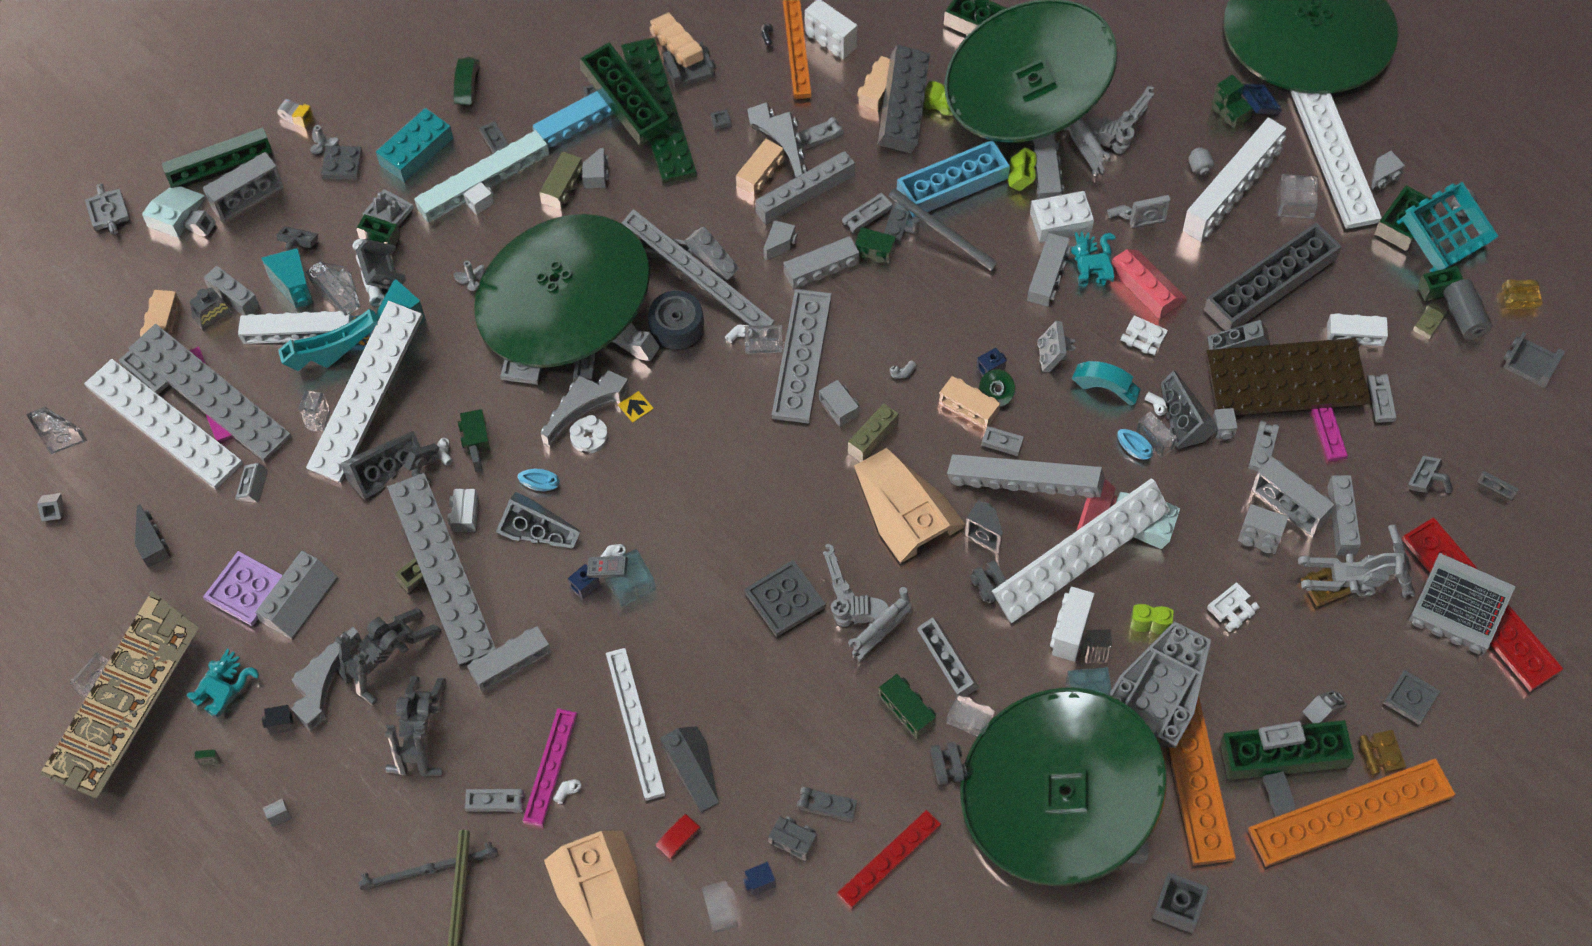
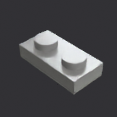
[981,426,1024,456]
[1259,721,1306,750]

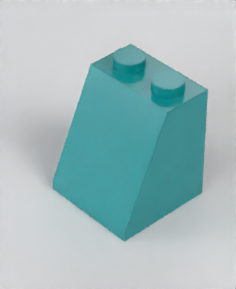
[261,248,314,308]
[376,279,426,327]

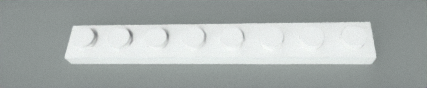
[606,648,665,801]

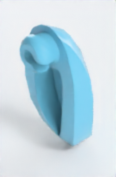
[1117,429,1154,460]
[518,469,560,492]

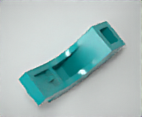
[1072,361,1141,405]

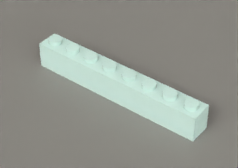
[414,130,549,223]

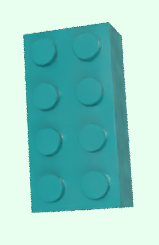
[375,108,454,182]

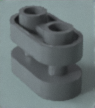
[970,560,1006,604]
[930,742,967,785]

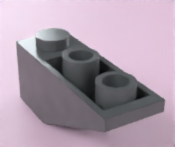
[1207,320,1270,350]
[135,504,169,567]

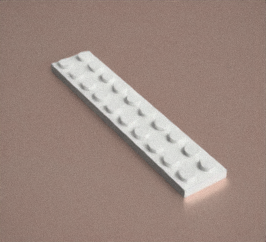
[1290,90,1382,229]
[306,301,423,483]
[84,359,243,490]
[992,479,1170,623]

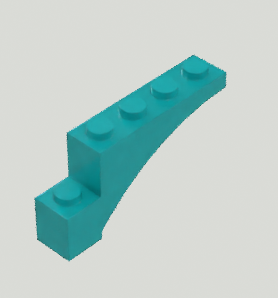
[278,309,378,371]

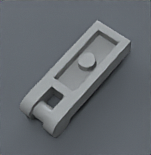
[798,117,844,150]
[842,193,893,234]
[1367,374,1396,423]
[1248,421,1279,471]
[465,789,525,813]

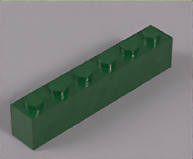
[161,128,273,188]

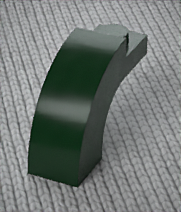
[454,57,480,104]

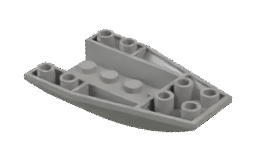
[1109,622,1211,748]

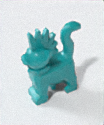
[1071,231,1116,287]
[186,649,259,718]

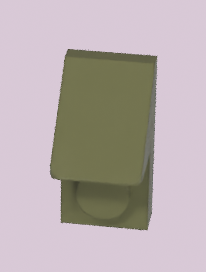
[1413,303,1449,339]

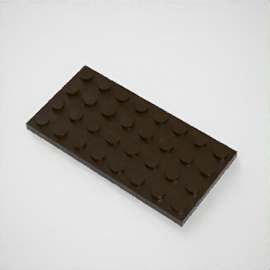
[1206,338,1370,415]

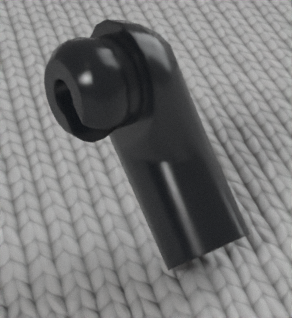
[761,24,773,47]

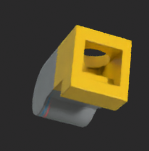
[277,99,314,128]

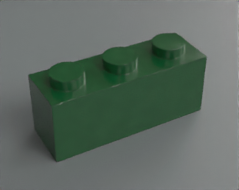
[878,674,936,739]

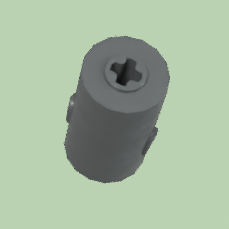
[1443,279,1493,339]

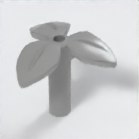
[310,125,339,154]
[453,260,485,291]

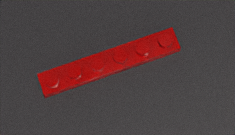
[837,810,941,910]

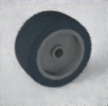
[648,290,704,350]

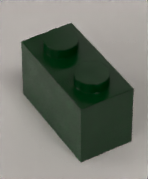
[357,214,401,246]
[855,227,896,264]
[1418,266,1463,301]
[458,409,491,455]

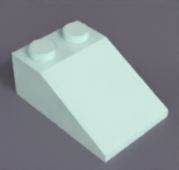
[142,186,206,238]
[1116,492,1180,549]

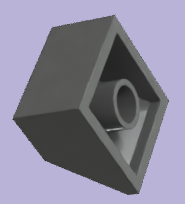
[965,500,1003,554]

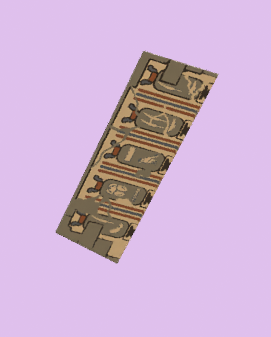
[40,591,199,799]

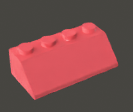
[1112,249,1187,319]
[1076,479,1118,531]

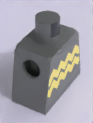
[190,287,232,331]

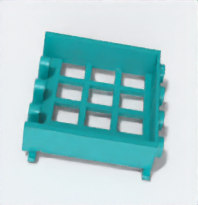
[1396,182,1499,272]

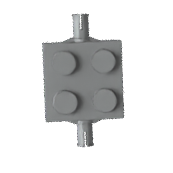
[85,184,130,235]

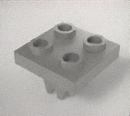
[362,189,414,226]
[1037,321,1076,373]

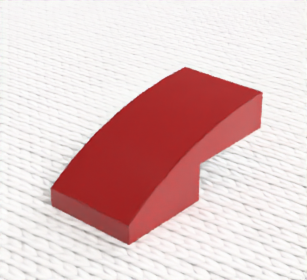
[656,814,701,859]

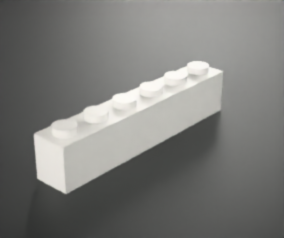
[238,310,353,344]

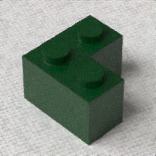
[1212,74,1253,129]

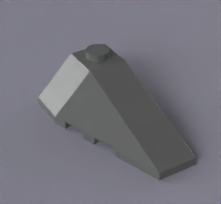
[1161,370,1218,449]

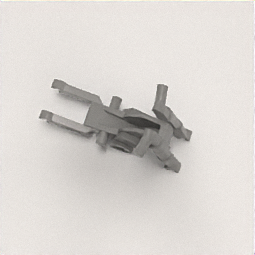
[1064,86,1154,177]
[1298,525,1415,598]
[823,544,913,662]

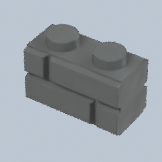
[768,816,817,861]

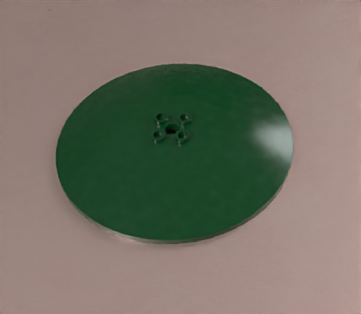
[944,0,1118,142]
[1224,0,1398,94]
[474,214,650,367]
[960,688,1167,886]

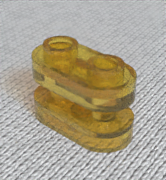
[1502,279,1543,309]

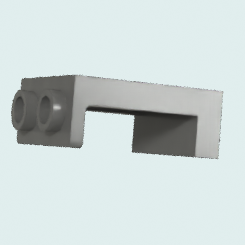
[663,41,716,89]
[356,239,406,289]
[1503,332,1565,388]

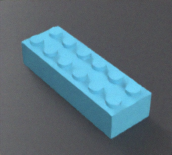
[897,140,1010,218]

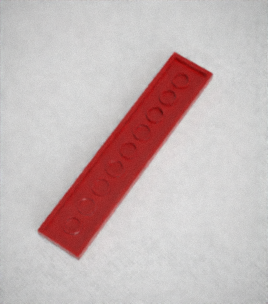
[1402,517,1563,692]

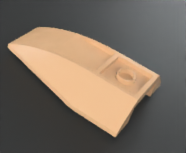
[854,448,966,564]
[544,830,646,946]

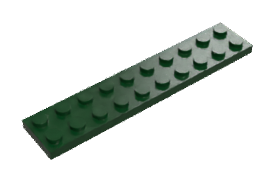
[621,37,697,184]

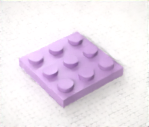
[203,551,283,626]

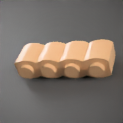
[650,13,704,68]

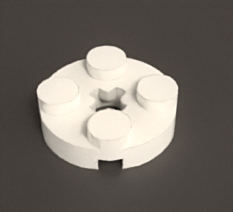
[570,415,608,453]

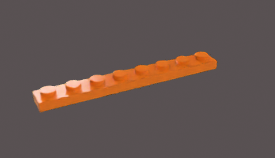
[783,0,811,99]

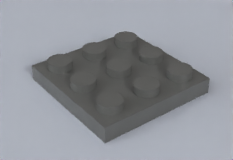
[744,560,826,637]

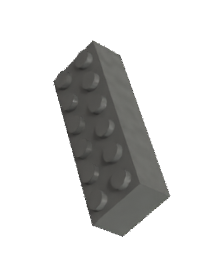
[877,44,930,154]

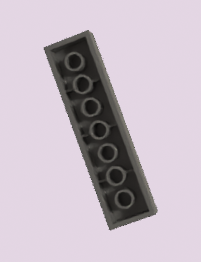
[1204,223,1342,331]

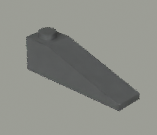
[340,431,421,499]
[496,492,581,548]
[660,726,719,813]

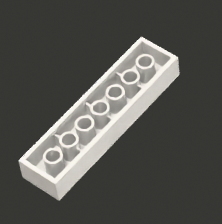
[1183,118,1286,242]

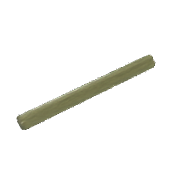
[448,830,470,946]

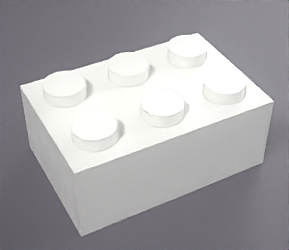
[805,0,857,59]
[1030,191,1094,242]
[1050,586,1094,662]

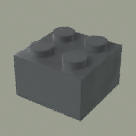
[1152,872,1209,933]

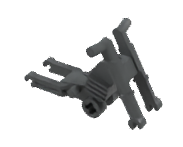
[335,608,441,705]
[385,676,446,776]

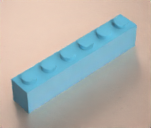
[533,91,614,148]

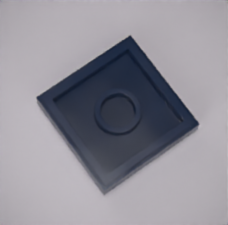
[1242,84,1282,114]

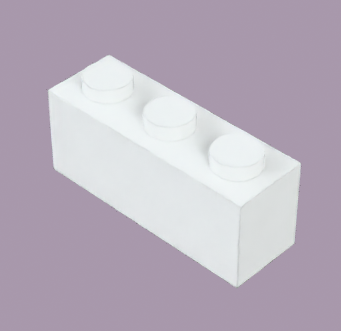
[1327,313,1388,346]

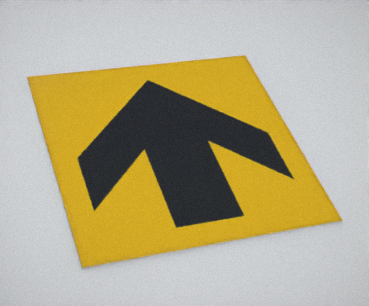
[617,391,654,423]

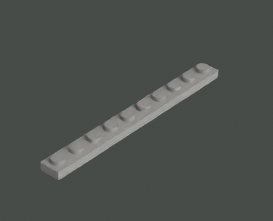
[622,209,775,336]

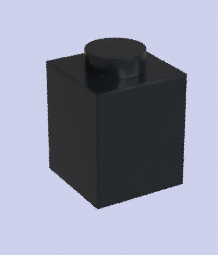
[262,704,294,735]

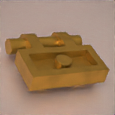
[1301,568,1352,607]
[1359,729,1406,776]

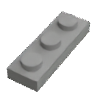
[119,351,170,394]

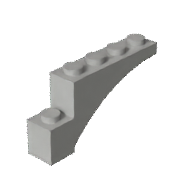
[747,103,808,178]
[612,323,660,361]
[541,370,629,446]
[291,627,361,732]

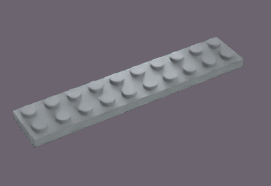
[128,323,291,462]
[387,473,495,666]

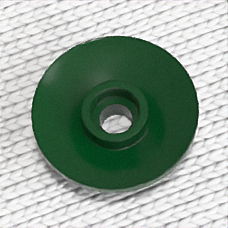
[979,369,1016,407]

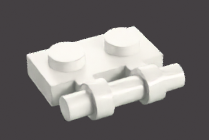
[1121,315,1168,355]
[1207,582,1259,632]

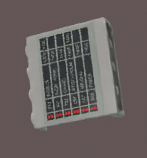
[1409,553,1515,654]

